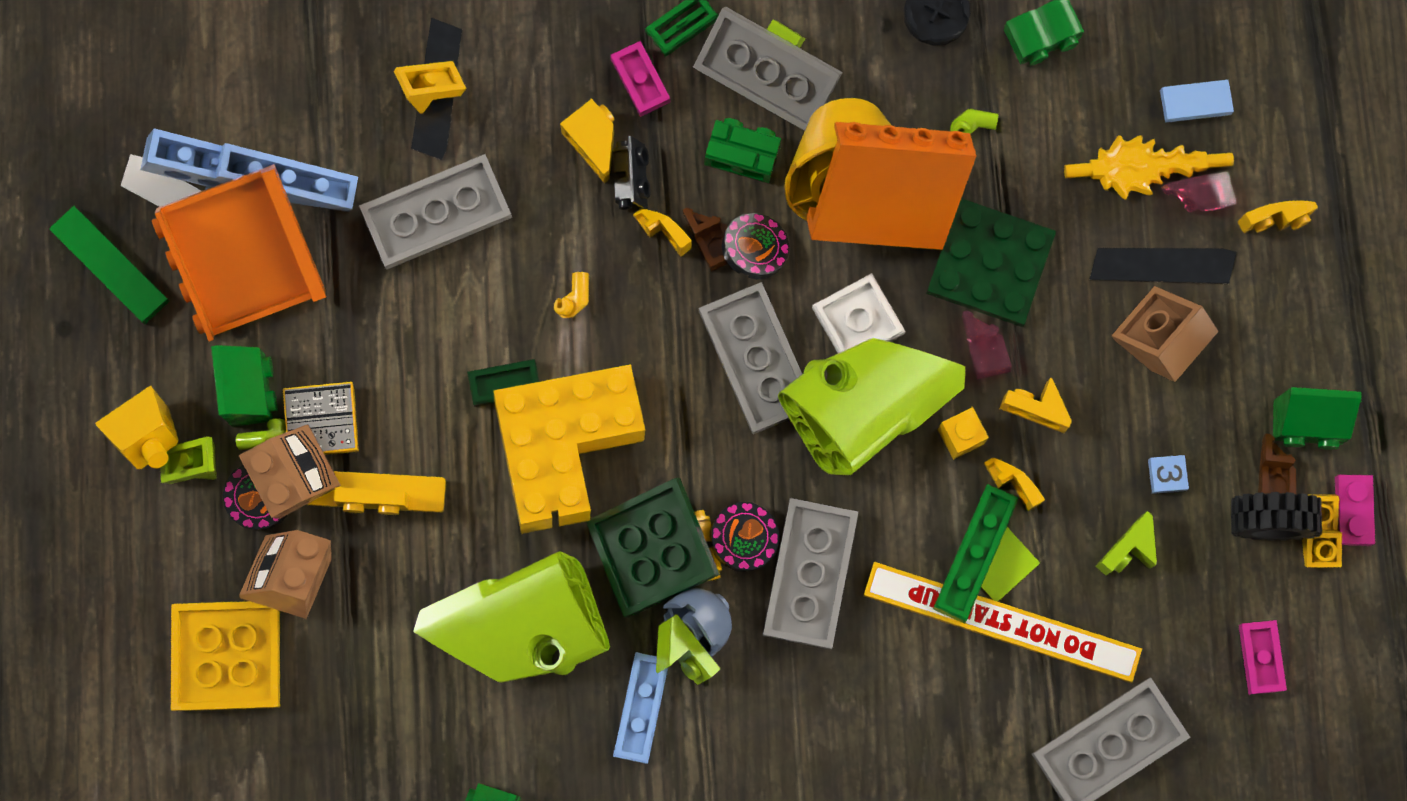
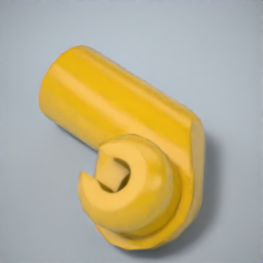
[554,272,589,318]

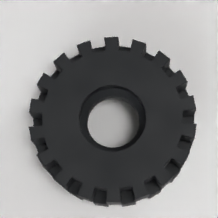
[1231,492,1322,541]

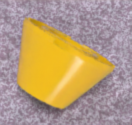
[784,98,891,221]

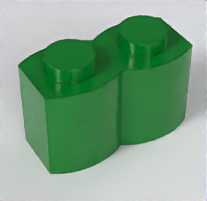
[1003,0,1084,65]

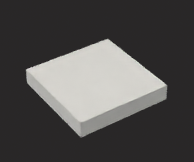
[812,273,906,353]

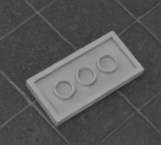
[693,7,843,131]
[359,154,512,270]
[699,282,802,434]
[763,498,858,650]
[1032,677,1191,801]

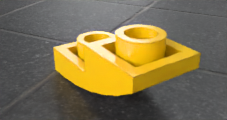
[1238,201,1318,233]
[1302,494,1342,567]

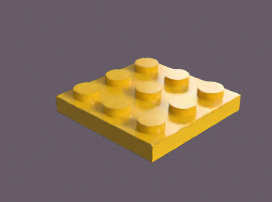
[171,601,280,711]

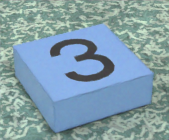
[1148,455,1189,494]

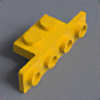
[307,471,446,515]

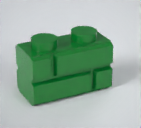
[704,118,781,183]

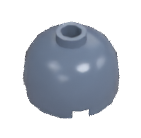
[663,587,732,657]

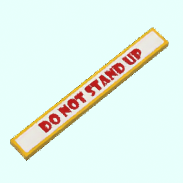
[863,562,1142,683]

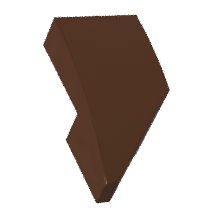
[682,208,728,272]
[1258,433,1296,494]

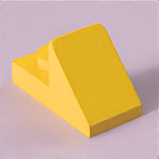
[394,61,466,114]
[999,378,1072,433]

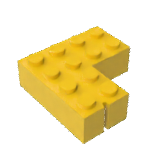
[494,364,645,534]

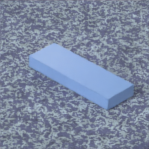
[613,652,668,764]

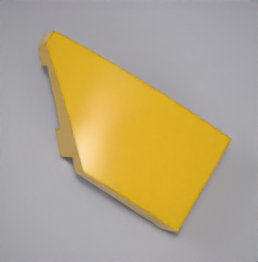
[633,208,692,257]
[984,458,1045,511]

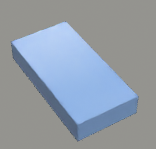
[1160,80,1234,123]

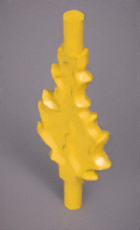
[1064,135,1234,200]

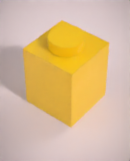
[937,407,989,460]

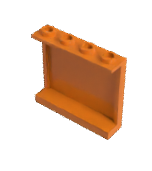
[806,122,977,250]
[152,164,326,342]

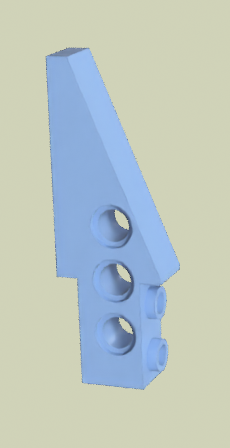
[140,129,358,212]

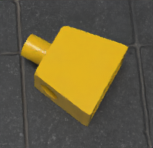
[95,385,179,469]

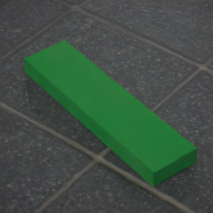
[49,206,170,325]
[933,484,1019,624]

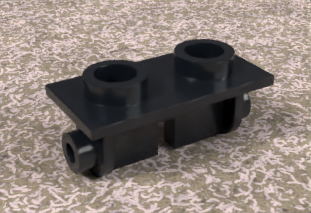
[613,136,651,210]

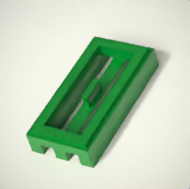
[645,0,718,57]

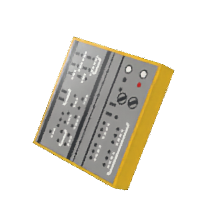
[283,382,359,455]

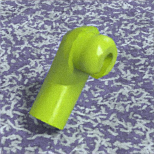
[950,109,998,134]
[236,419,286,450]

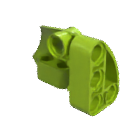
[778,338,965,475]
[413,551,610,683]

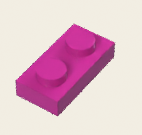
[610,41,670,117]
[1335,475,1375,546]
[1239,620,1287,695]

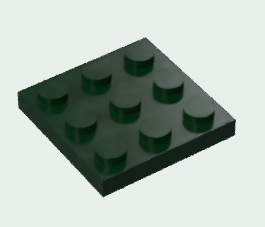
[926,198,1056,327]
[586,478,720,617]

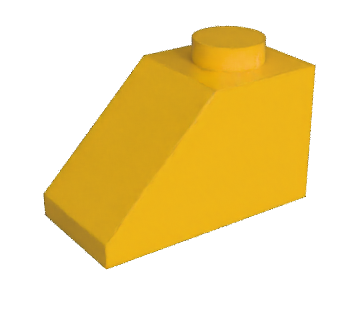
[560,99,615,183]

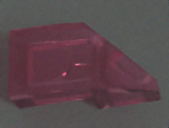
[1162,172,1237,213]
[962,311,1012,379]

